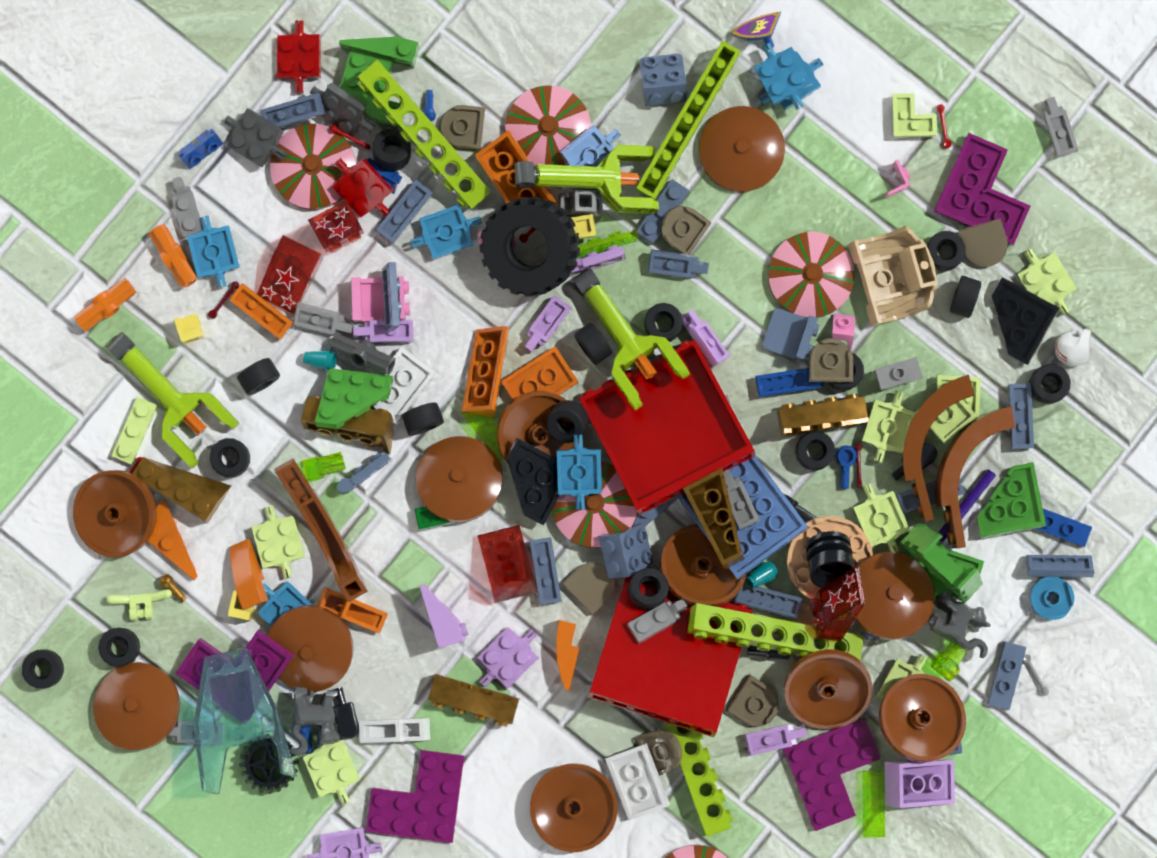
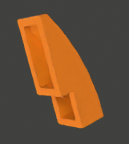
[230,539,269,610]
[316,586,388,634]
[556,620,580,690]

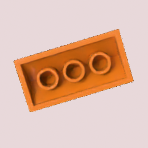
[475,130,556,204]
[461,326,509,418]

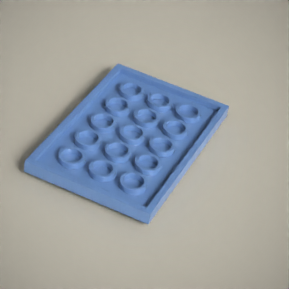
[677,456,808,579]

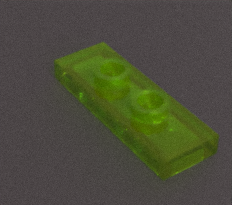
[577,230,638,258]
[459,409,503,462]
[862,770,885,837]

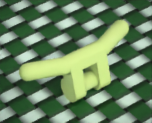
[107,590,172,621]

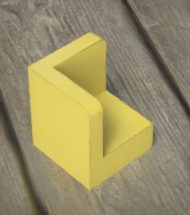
[571,214,596,242]
[173,314,205,345]
[228,590,255,621]

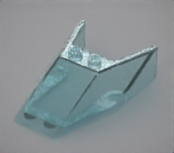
[193,648,297,795]

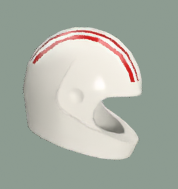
[1055,329,1091,366]

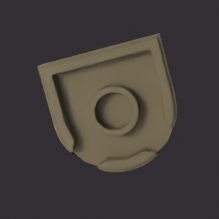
[440,105,485,151]
[660,206,712,255]
[958,218,1008,267]
[809,338,853,383]
[562,562,615,614]
[726,675,778,727]
[636,729,682,776]

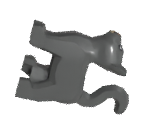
[928,591,991,658]
[290,687,339,756]

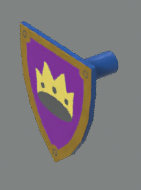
[730,11,781,49]

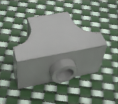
[559,190,603,218]
[874,357,923,391]

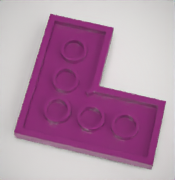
[934,133,1031,246]
[175,630,294,724]
[783,718,881,831]
[366,750,465,843]

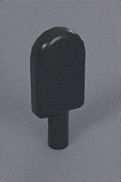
[891,443,938,481]
[333,687,359,739]

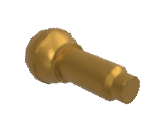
[159,574,187,603]

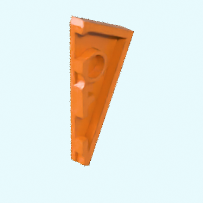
[148,499,198,580]

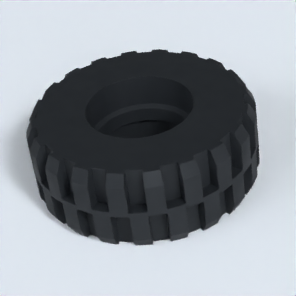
[479,197,580,297]

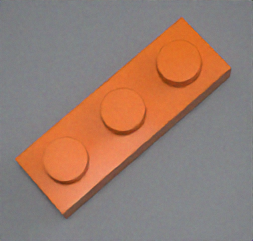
[229,283,293,340]

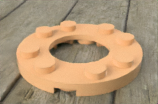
[786,515,873,603]

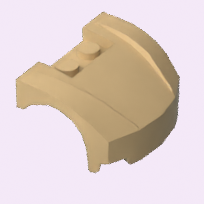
[848,226,937,327]

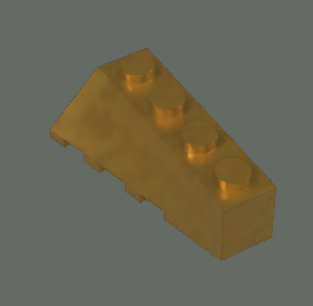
[777,394,869,437]
[301,396,394,454]
[132,457,232,522]
[683,468,745,569]
[428,674,520,727]

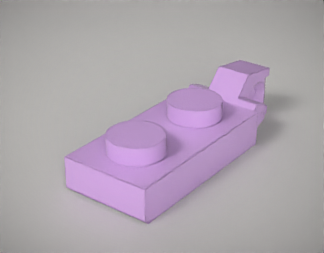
[570,246,626,275]
[524,295,571,353]
[682,310,729,367]
[353,319,413,343]
[745,724,807,756]

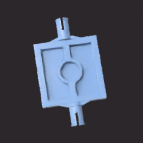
[560,125,621,167]

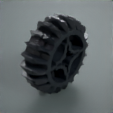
[239,734,299,794]

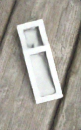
[359,718,430,743]

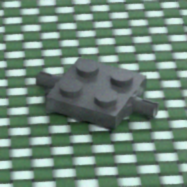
[310,83,376,137]
[224,108,287,167]

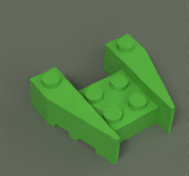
[327,36,420,129]
[899,524,983,603]

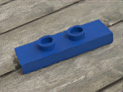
[755,368,823,398]
[1036,508,1092,547]

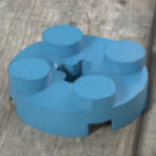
[1029,577,1075,620]

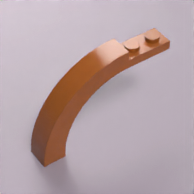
[903,374,975,521]
[935,406,1015,549]
[274,458,368,602]

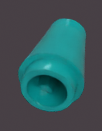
[303,350,337,372]
[745,561,778,589]

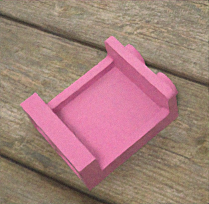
[351,276,410,323]

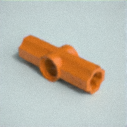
[148,224,198,289]
[74,278,137,332]

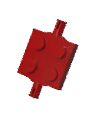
[277,20,321,94]
[332,158,393,218]

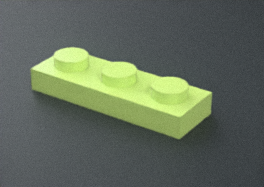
[112,397,158,465]

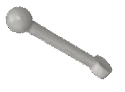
[1023,654,1049,696]

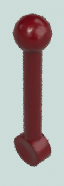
[208,281,239,319]
[854,443,862,488]

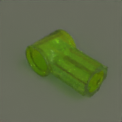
[300,452,346,482]
[931,640,968,681]

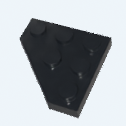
[992,277,1060,365]
[506,437,560,526]

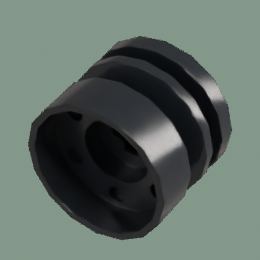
[805,531,856,589]

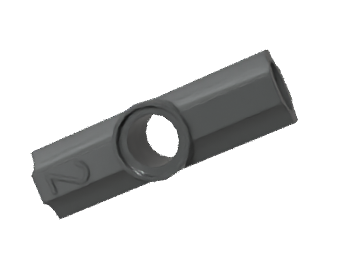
[330,333,396,375]

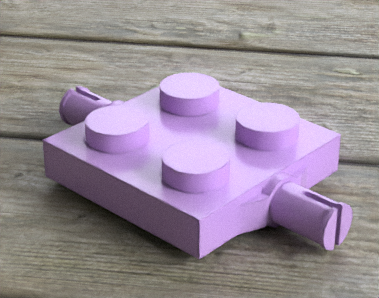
[477,627,539,689]
[307,827,383,858]

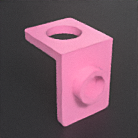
[885,159,910,199]
[831,314,855,350]

